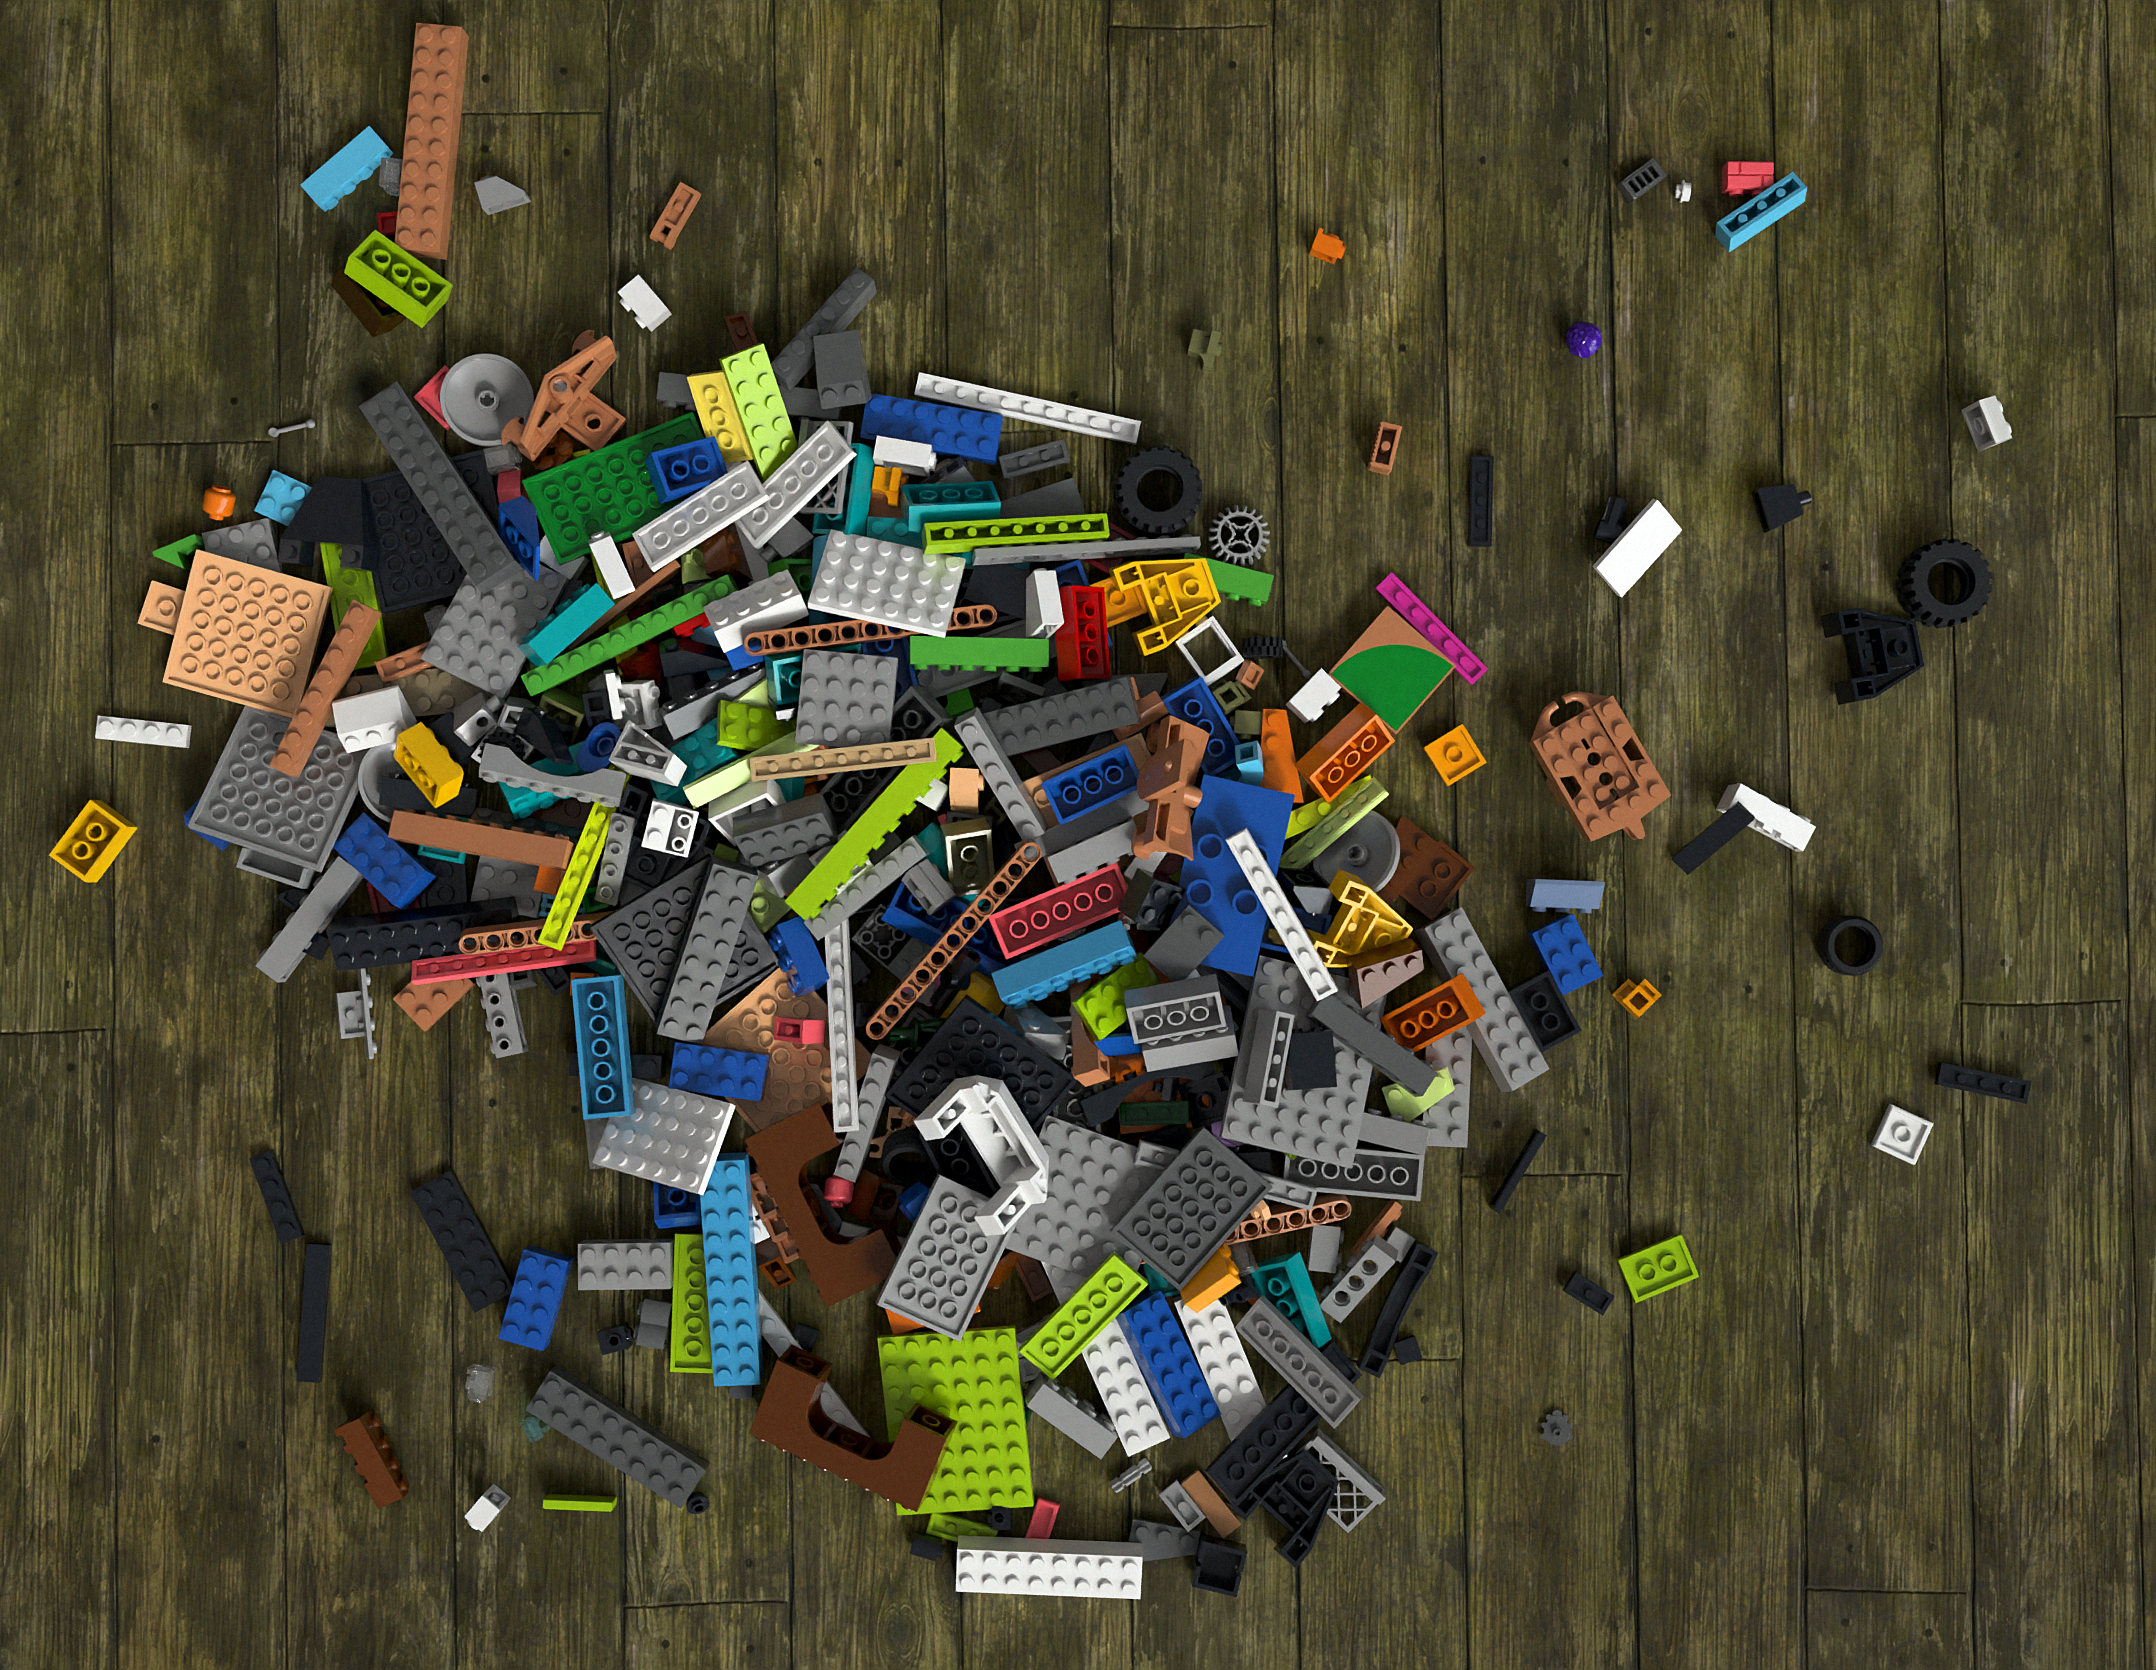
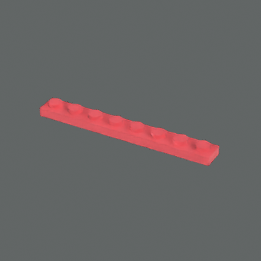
[411,940,596,985]

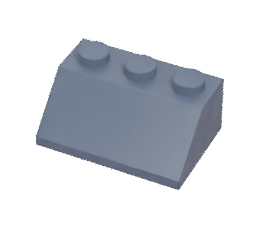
[1526,879,1605,913]

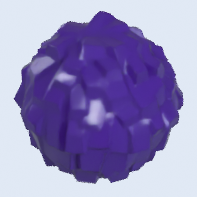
[1566,322,1602,358]

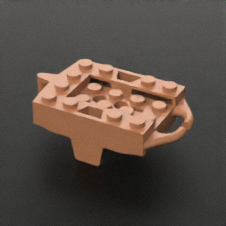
[1529,691,1671,842]

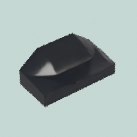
[535,963,580,997]

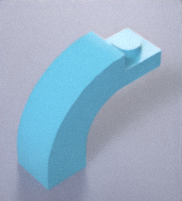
[1214,741,1263,786]

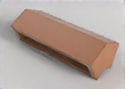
[1112,690,1169,742]

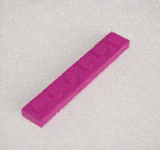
[1375,572,1488,686]

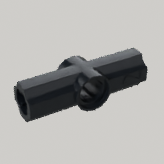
[930,948,981,1011]

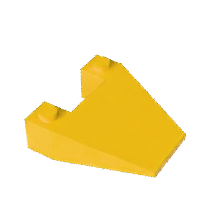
[1108,558,1221,656]
[1305,869,1413,967]

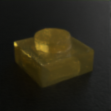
[1267,928,1285,945]

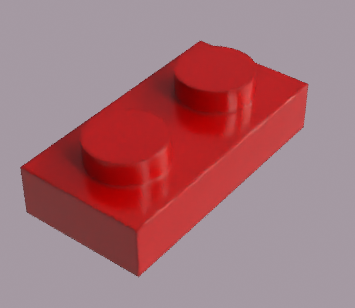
[670,613,710,638]

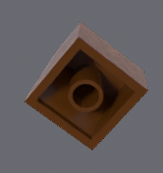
[847,1168,910,1227]

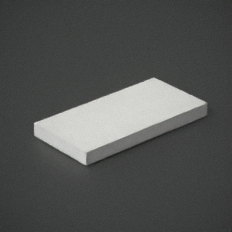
[1593,499,1682,597]

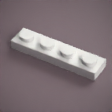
[95,716,192,748]

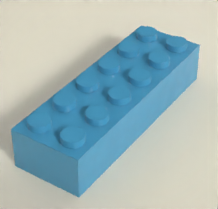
[991,920,1138,1009]
[571,975,635,1120]

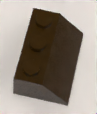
[331,266,407,337]

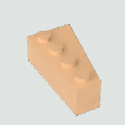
[949,768,985,818]

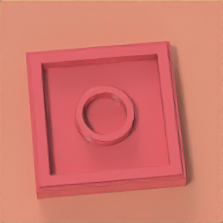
[413,365,450,430]

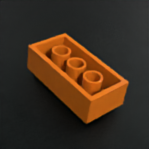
[1294,702,1395,803]
[1380,973,1486,1052]

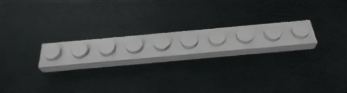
[972,534,1201,565]

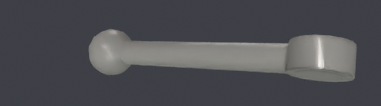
[269,419,315,437]
[1283,641,1311,679]

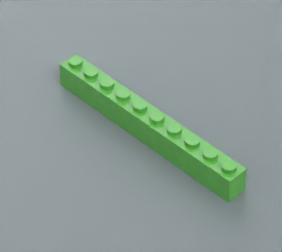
[521,574,739,697]

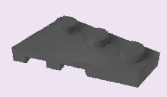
[1128,1517,1200,1562]

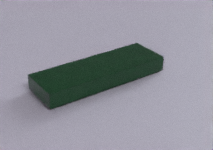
[1120,1101,1190,1126]

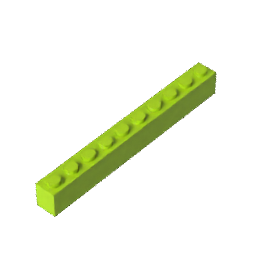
[784,728,964,920]

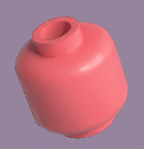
[823,1173,854,1209]

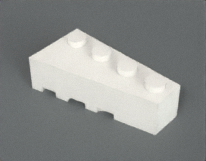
[1716,783,1816,852]

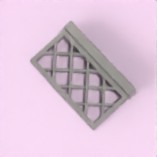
[797,419,853,515]
[1294,1428,1386,1533]

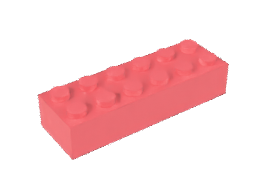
[988,862,1128,960]

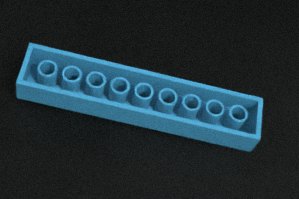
[700,1152,764,1386]

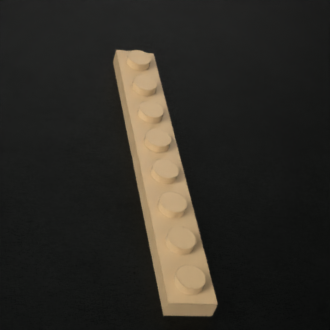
[749,738,937,781]

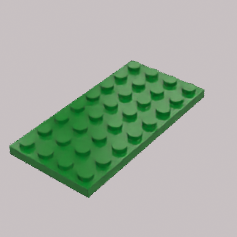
[522,412,704,566]

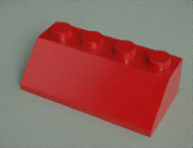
[1055,585,1111,682]

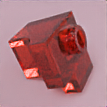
[617,644,663,687]

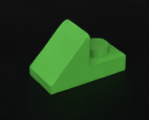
[152,534,205,571]

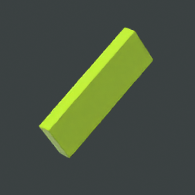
[543,1494,617,1512]
[926,1512,998,1542]

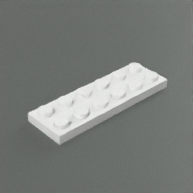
[735,420,857,549]
[632,460,770,572]

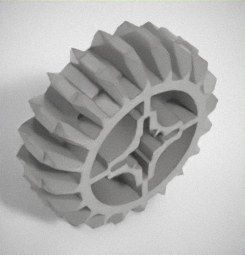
[1208,505,1270,567]

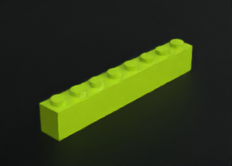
[921,513,1110,554]

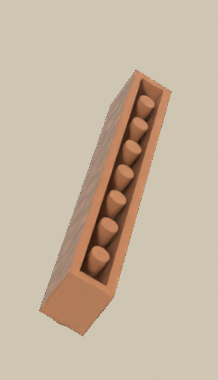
[269,600,382,777]
[388,808,576,871]

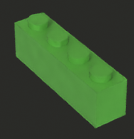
[1184,552,1274,607]

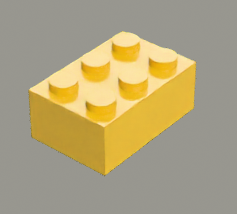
[393,722,464,808]
[49,800,138,882]

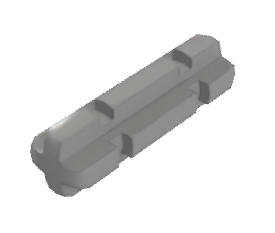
[1110,1458,1152,1493]

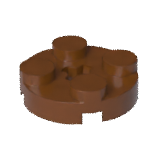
[530,432,575,473]

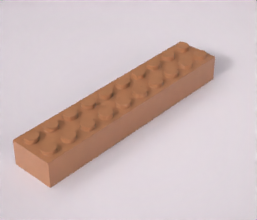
[395,23,469,260]

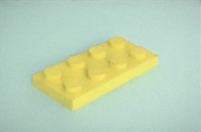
[687,370,753,463]

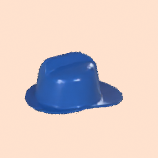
[577,722,622,773]

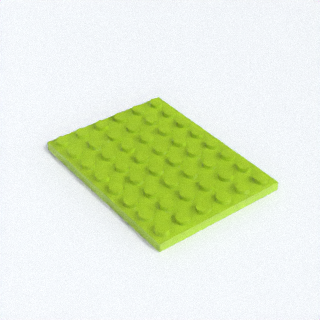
[877,1325,1034,1515]

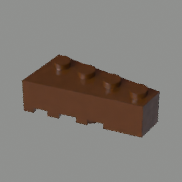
[1376,815,1438,906]
[334,1408,409,1509]

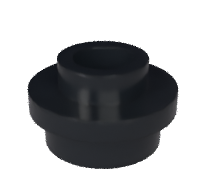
[686,1492,709,1514]

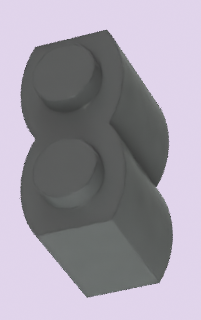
[633,1297,672,1349]

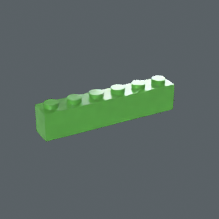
[908,636,1049,672]

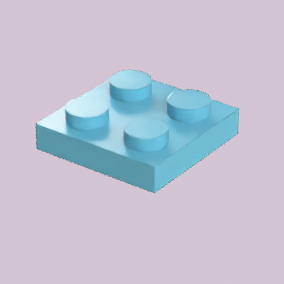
[254,470,312,526]

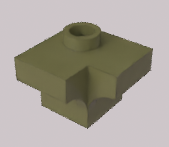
[1187,329,1223,373]
[1208,677,1251,717]

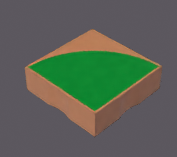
[1327,606,1456,736]

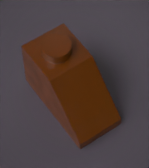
[755,1237,797,1290]

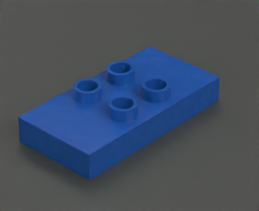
[1169,774,1295,977]

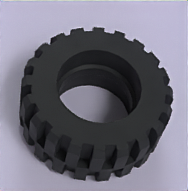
[1115,445,1203,536]
[1896,538,1993,628]

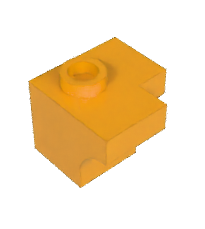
[872,466,907,508]
[1612,979,1661,1020]

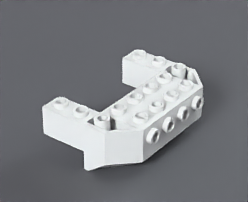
[914,1075,1049,1236]

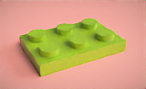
[1616,1233,1699,1303]

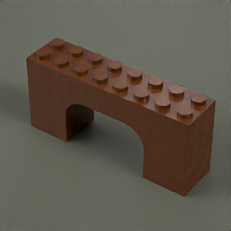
[745,1097,902,1307]
[749,1345,958,1512]

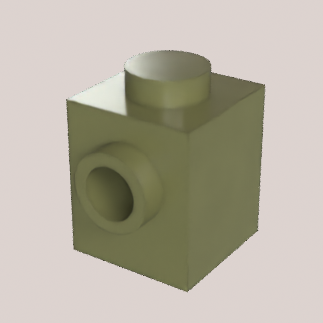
[1229,710,1263,740]

